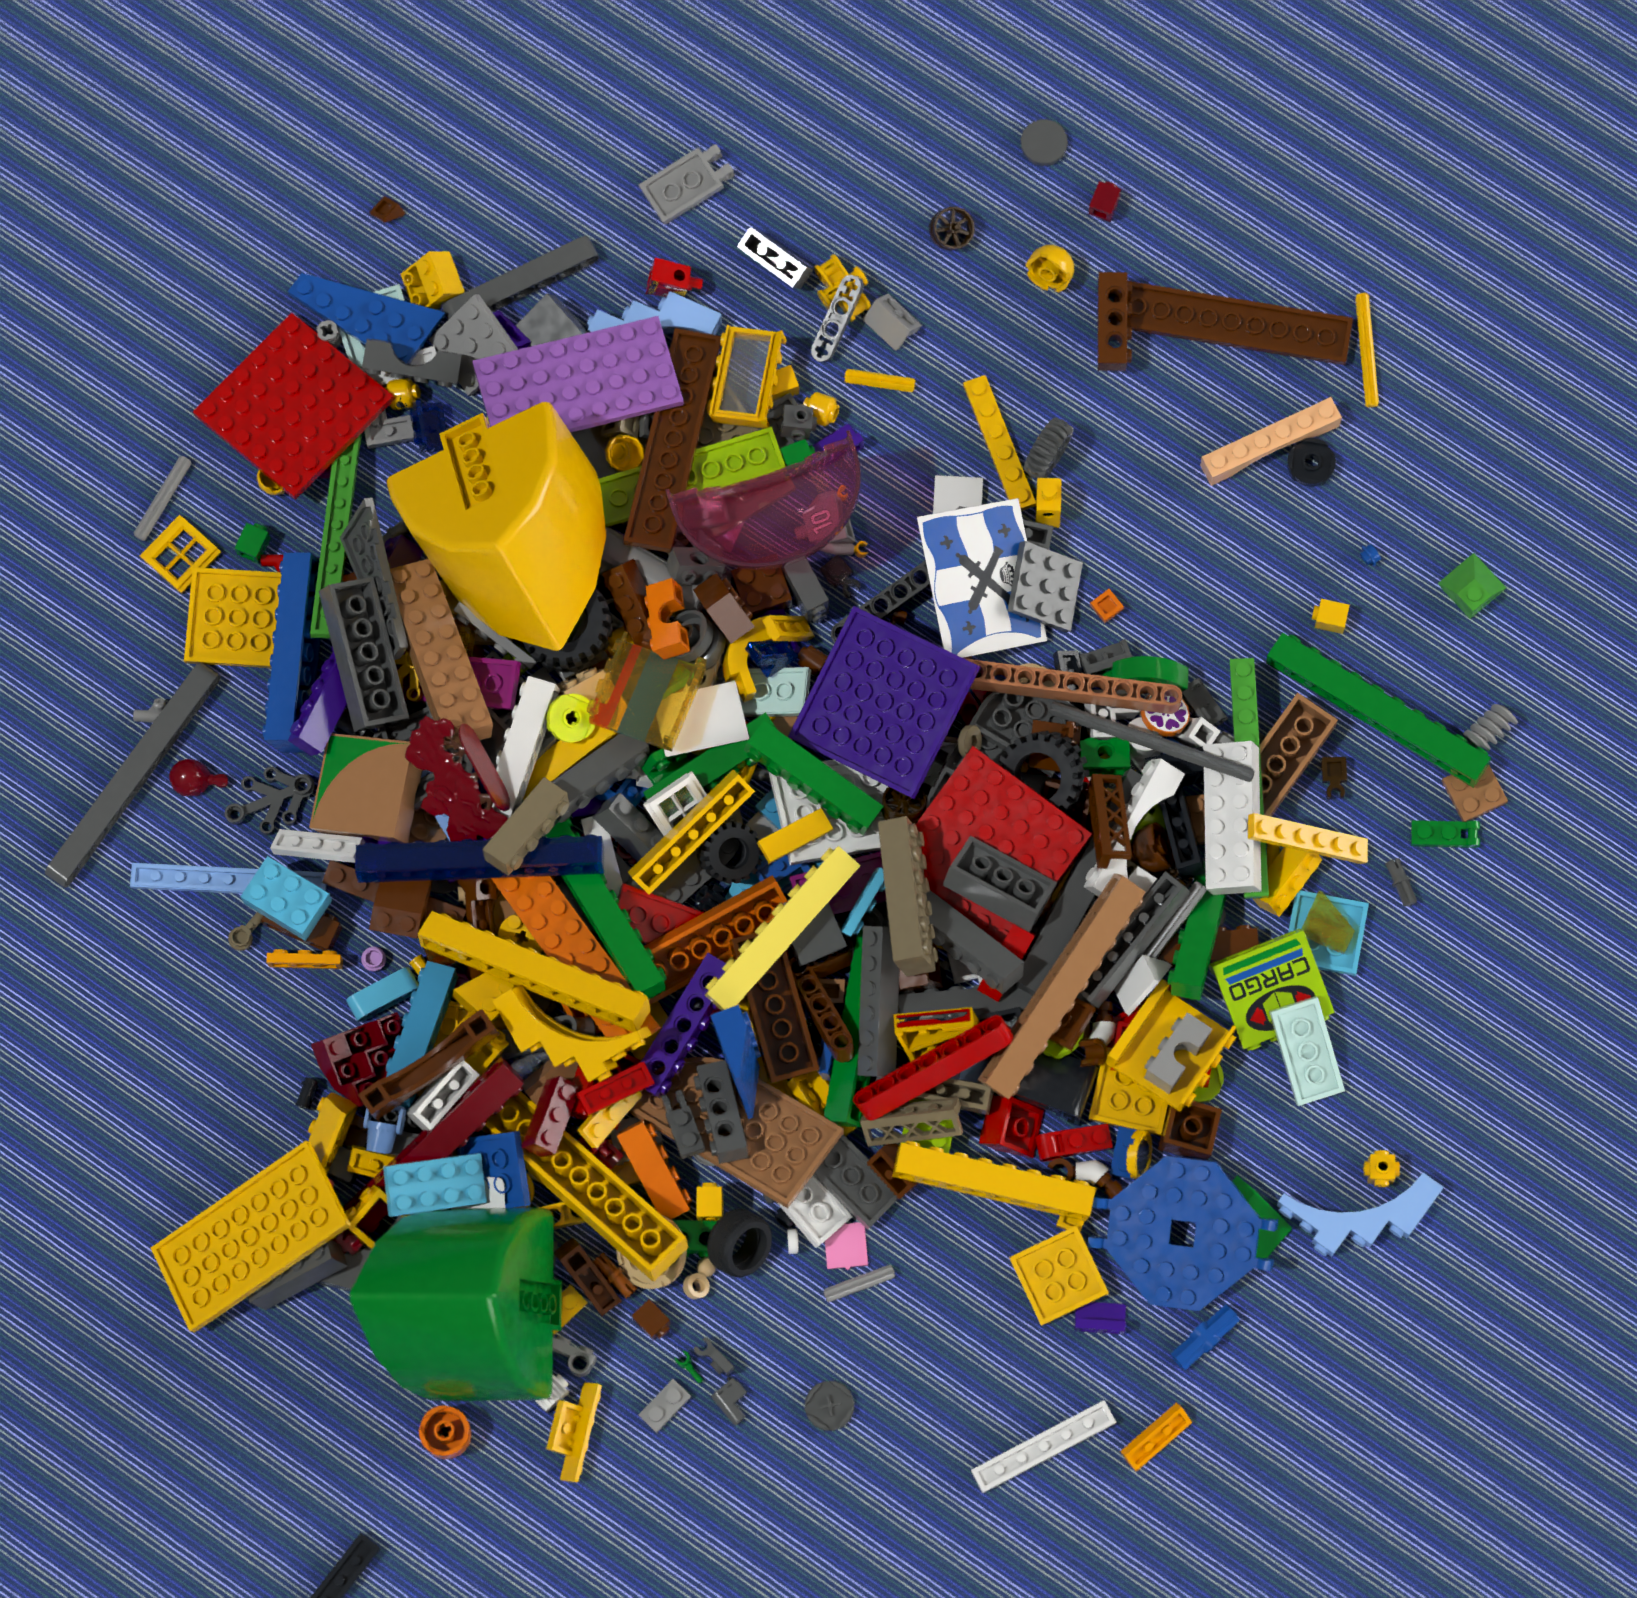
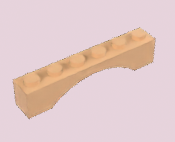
[1200,397,1342,486]

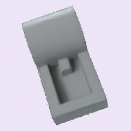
[553,1335,597,1377]

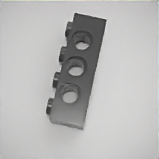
[693,1060,748,1164]

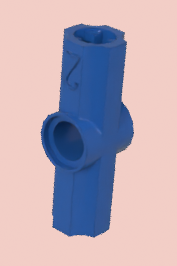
[1170,1304,1240,1371]

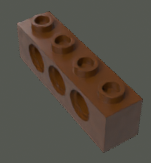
[1097,272,1132,371]

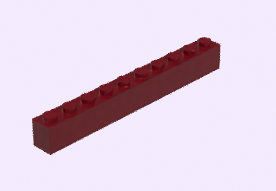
[331,1057,524,1254]

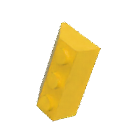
[308,1092,358,1175]

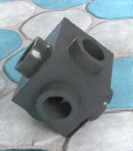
[780,404,817,441]

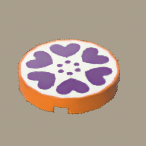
[1141,695,1190,737]

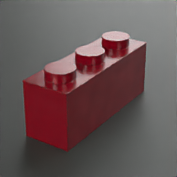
[521,1076,580,1157]

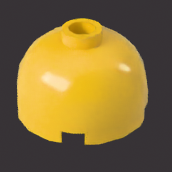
[1025,245,1074,292]

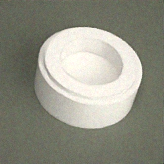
[787,1229,799,1254]

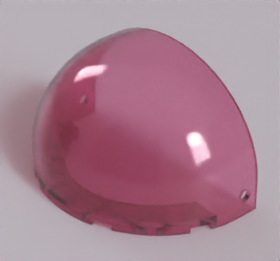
[665,430,861,570]

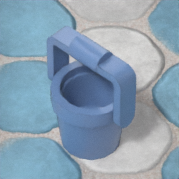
[363,1106,406,1155]

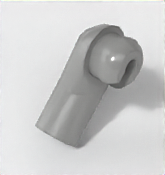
[133,698,166,723]

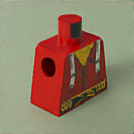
[646,258,703,297]

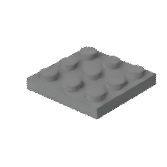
[429,294,518,396]

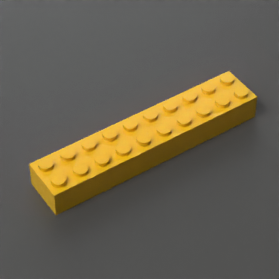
[482,1092,688,1282]

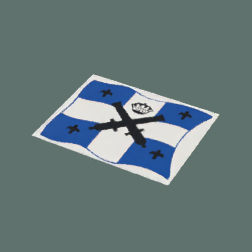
[917,498,1047,658]

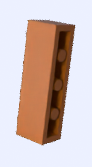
[617,1119,692,1219]

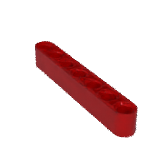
[853,1015,1014,1121]

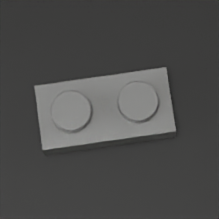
[638,1379,691,1433]

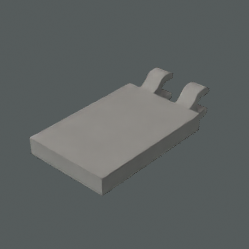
[639,144,735,225]

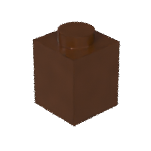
[631,1299,671,1340]

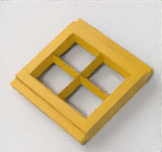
[140,515,222,594]

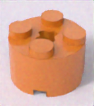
[419,1405,472,1459]

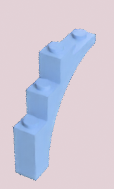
[586,291,722,335]
[1277,1173,1444,1257]

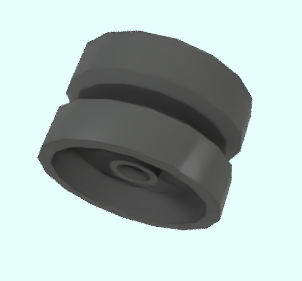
[670,610,726,672]

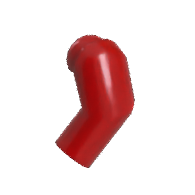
[261,554,283,572]

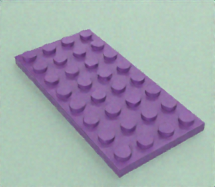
[472,316,684,433]

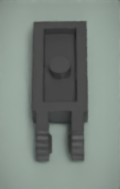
[661,1090,705,1159]

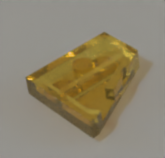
[1302,891,1355,954]

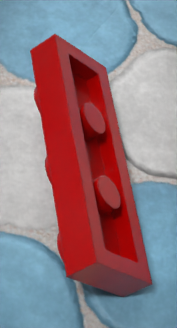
[576,1061,655,1117]

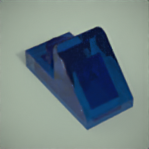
[745,640,798,678]

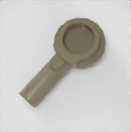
[228,912,263,951]

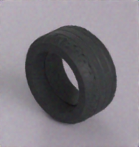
[707,1209,772,1278]

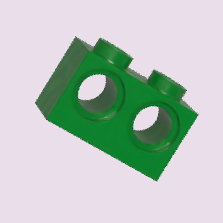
[672,1220,717,1258]

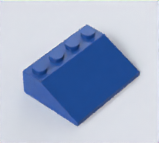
[710,1005,761,1119]

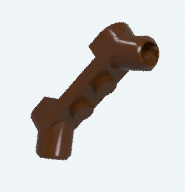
[457,868,497,981]

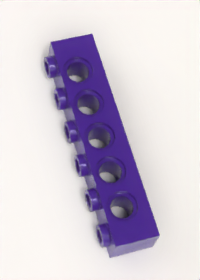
[641,953,726,1099]

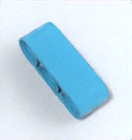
[346,967,419,1022]

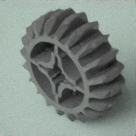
[1024,417,1073,479]

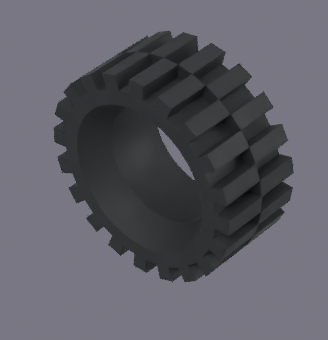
[998,731,1089,813]

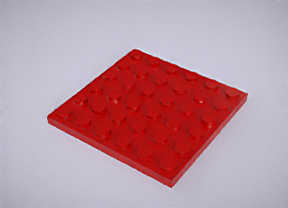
[193,313,394,500]
[916,746,1093,945]

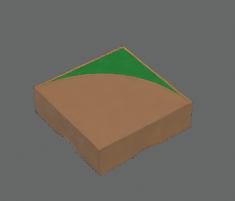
[309,733,422,844]

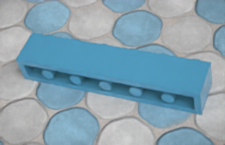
[386,961,459,1111]

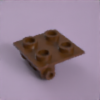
[1028,720,1081,772]

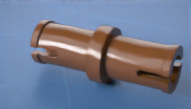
[593,1252,638,1299]

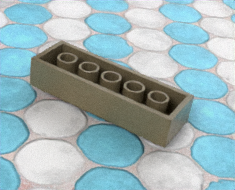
[878,816,938,976]

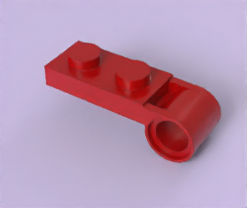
[1035,1124,1113,1162]

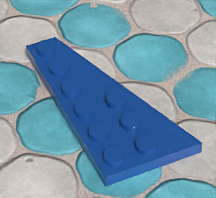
[288,273,446,364]

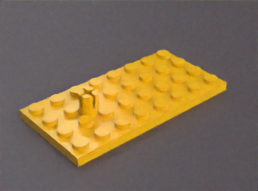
[151,1141,351,1333]

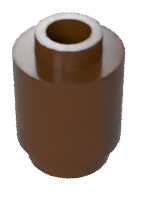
[797,645,828,677]

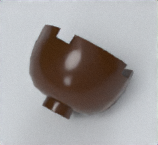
[1131,822,1176,873]

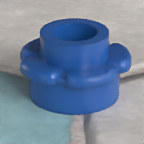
[1360,543,1381,566]

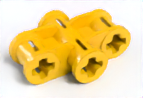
[813,254,871,322]

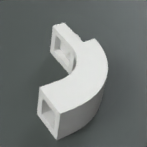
[1138,693,1220,750]

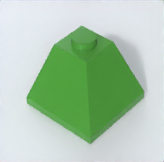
[1438,553,1506,619]

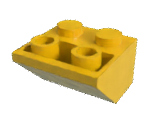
[400,251,465,310]

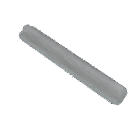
[134,456,191,541]
[1140,881,1207,959]

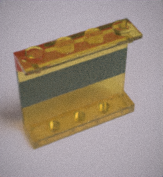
[586,631,707,752]

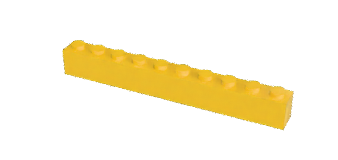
[417,911,651,1032]

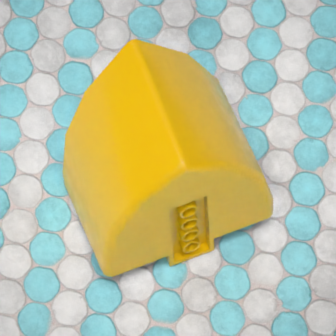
[386,402,606,651]

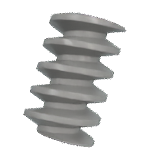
[1463,704,1518,751]

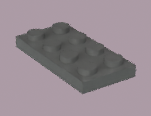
[813,1134,897,1230]

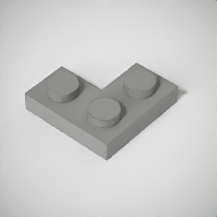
[364,409,415,449]

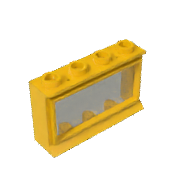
[707,325,787,429]

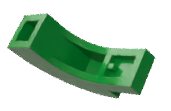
[1102,656,1189,692]

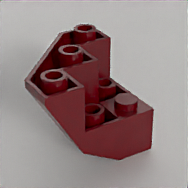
[311,1012,403,1106]

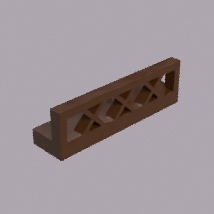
[1087,774,1132,869]

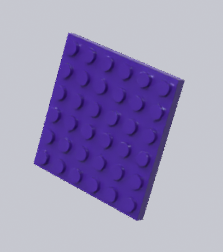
[788,606,980,799]

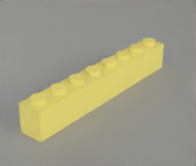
[705,846,861,1011]

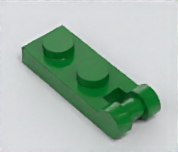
[1411,820,1480,848]

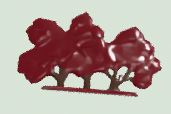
[405,716,510,850]

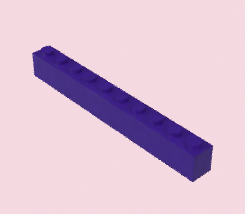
[288,535,424,756]

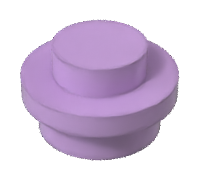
[361,947,386,972]

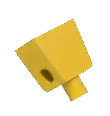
[1036,478,1062,528]

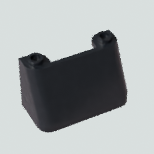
[993,1053,1099,1126]

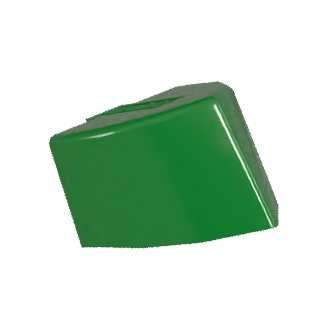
[350,1207,562,1401]

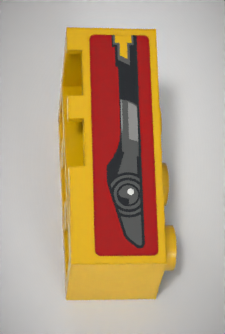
[893,1007,980,1061]

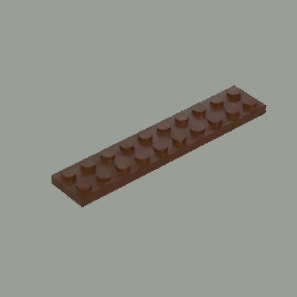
[1110,282,1353,365]
[623,328,721,553]

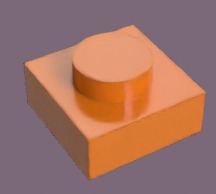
[1090,589,1124,623]

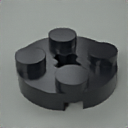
[1287,438,1336,487]

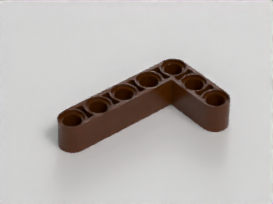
[789,935,855,1062]

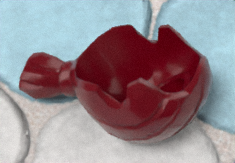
[169,759,228,796]

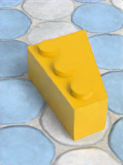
[452,973,526,1024]

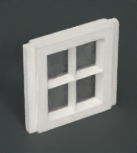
[643,771,707,836]

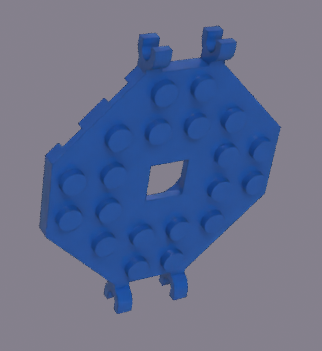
[1088,1155,1278,1311]

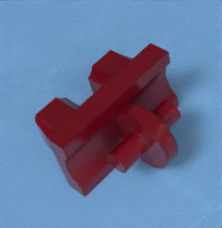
[577,1136,624,1170]

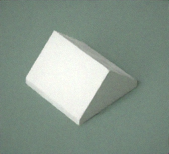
[1114,955,1171,1016]

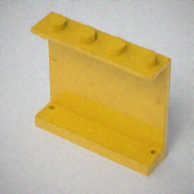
[1105,979,1236,1112]

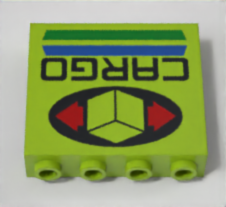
[1209,928,1335,1051]

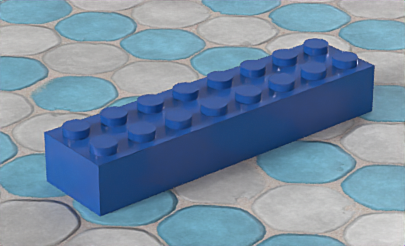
[262,553,321,753]

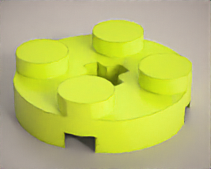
[546,693,595,743]

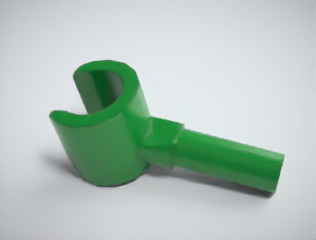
[675,1351,703,1384]

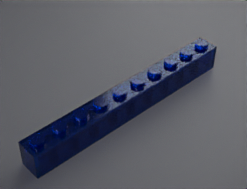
[355,834,604,883]

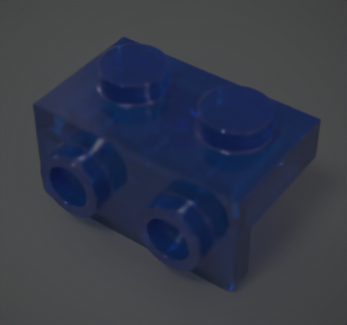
[410,400,446,453]

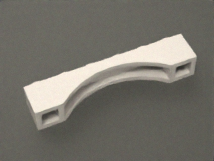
[1084,759,1185,897]

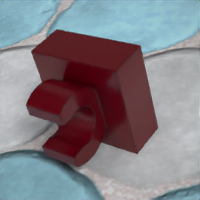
[334,1224,370,1256]

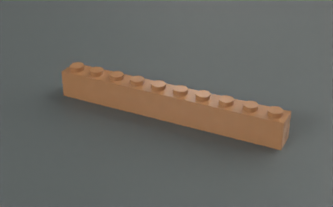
[978,873,1145,1099]

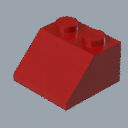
[979,1096,1044,1158]

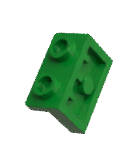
[642,748,690,785]

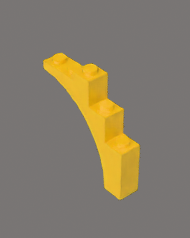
[492,985,652,1082]

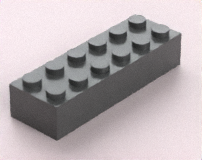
[319,577,409,732]

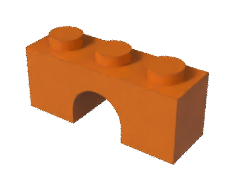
[644,578,690,660]

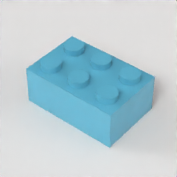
[240,856,332,941]

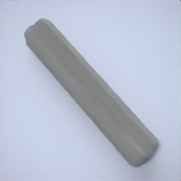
[823,1265,895,1302]

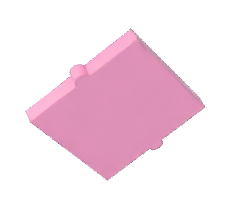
[825,1222,868,1270]

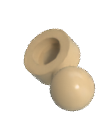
[683,1257,716,1299]

